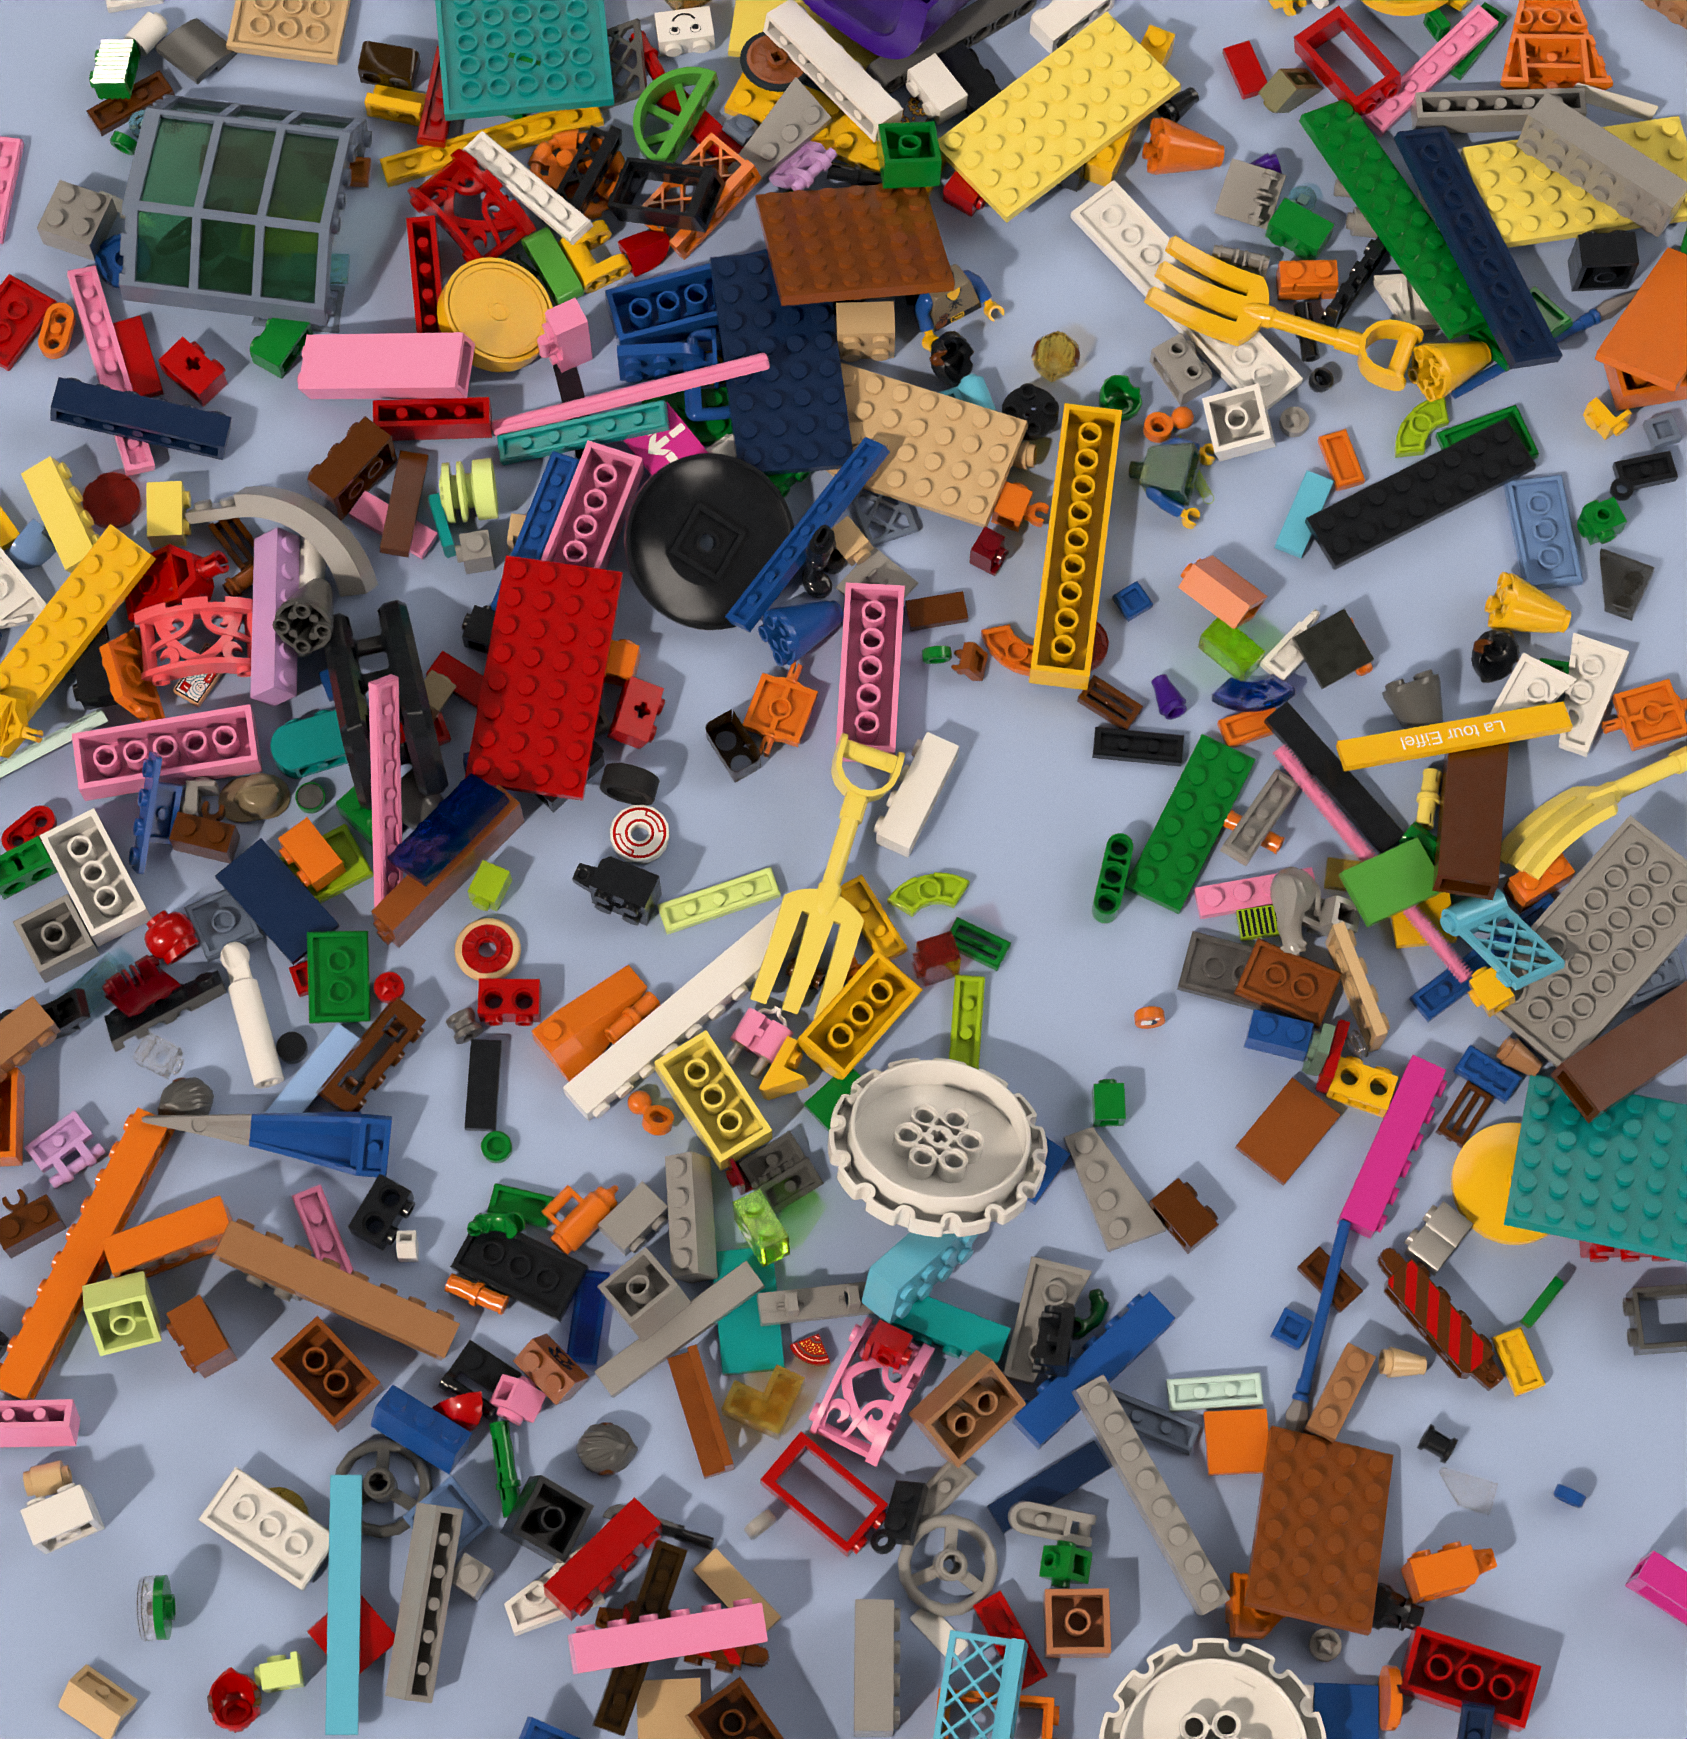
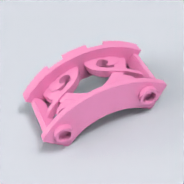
[809,1317,935,1467]

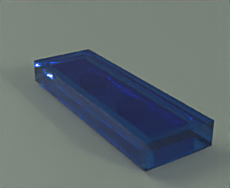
[567,1270,610,1366]

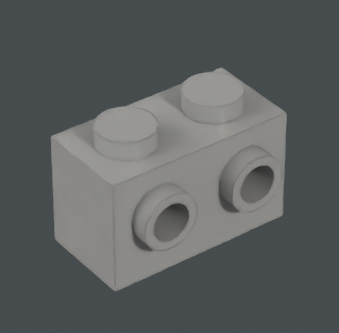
[1149,333,1213,406]

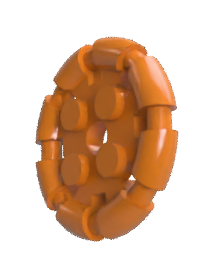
[528,129,625,221]

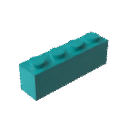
[881,1296,1011,1366]

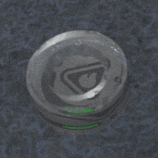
[1345,1029,1369,1059]

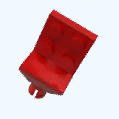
[125,544,229,623]

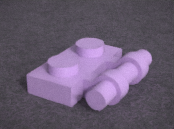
[768,141,838,191]
[24,1110,106,1189]

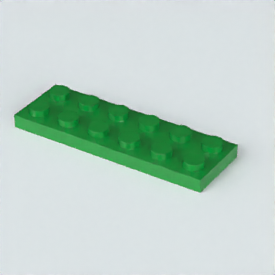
[1125,734,1256,914]

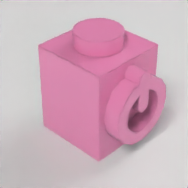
[489,1374,546,1426]

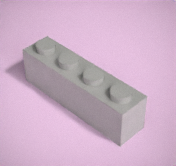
[665,1151,718,1283]

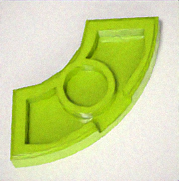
[1394,397,1449,458]
[887,872,970,917]

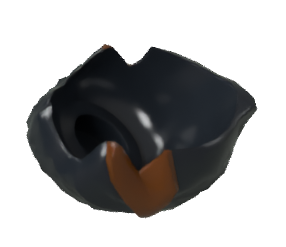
[929,331,974,388]
[1471,628,1520,683]

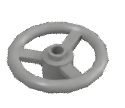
[898,1514,998,1617]

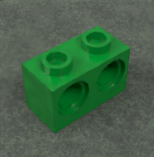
[0,836,58,900]

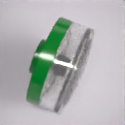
[137,1575,176,1641]

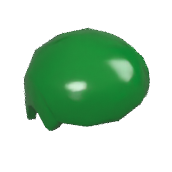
[1099,375,1142,421]

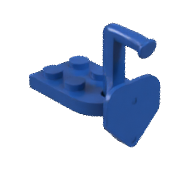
[617,328,730,421]

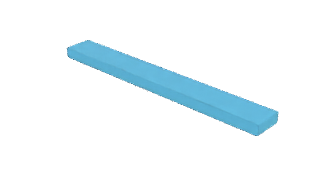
[325,1475,363,1735]

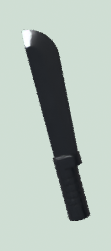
[603,1504,714,1550]

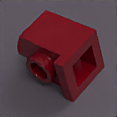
[969,526,1009,576]

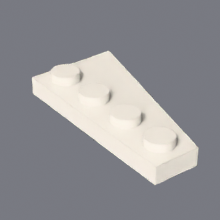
[1559,633,1629,757]

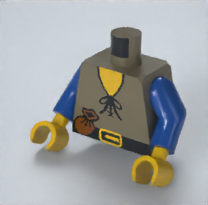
[914,264,1004,352]

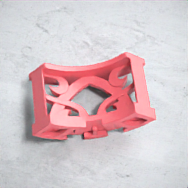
[134,596,253,686]

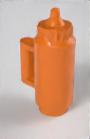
[541,1185,619,1255]

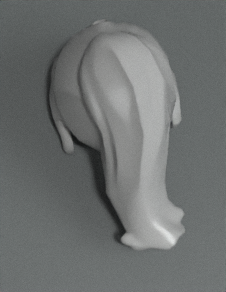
[1270,867,1321,956]

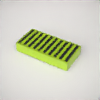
[1235,905,1280,941]

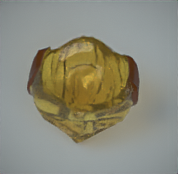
[1031,331,1080,382]

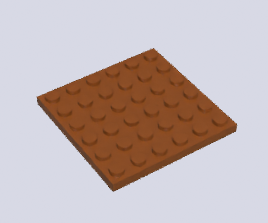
[755,183,955,306]

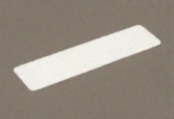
[1574,83,1658,121]

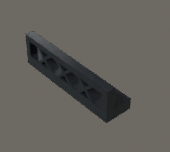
[542,125,622,225]

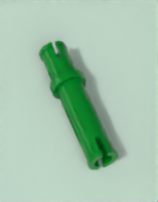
[489,1420,521,1518]

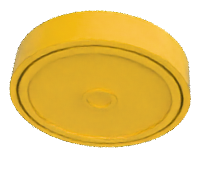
[437,257,553,372]

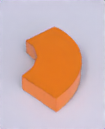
[981,624,1033,676]

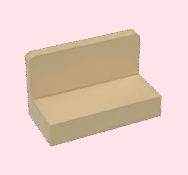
[58,1664,138,1739]

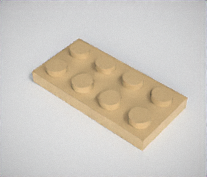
[1325,921,1390,1053]

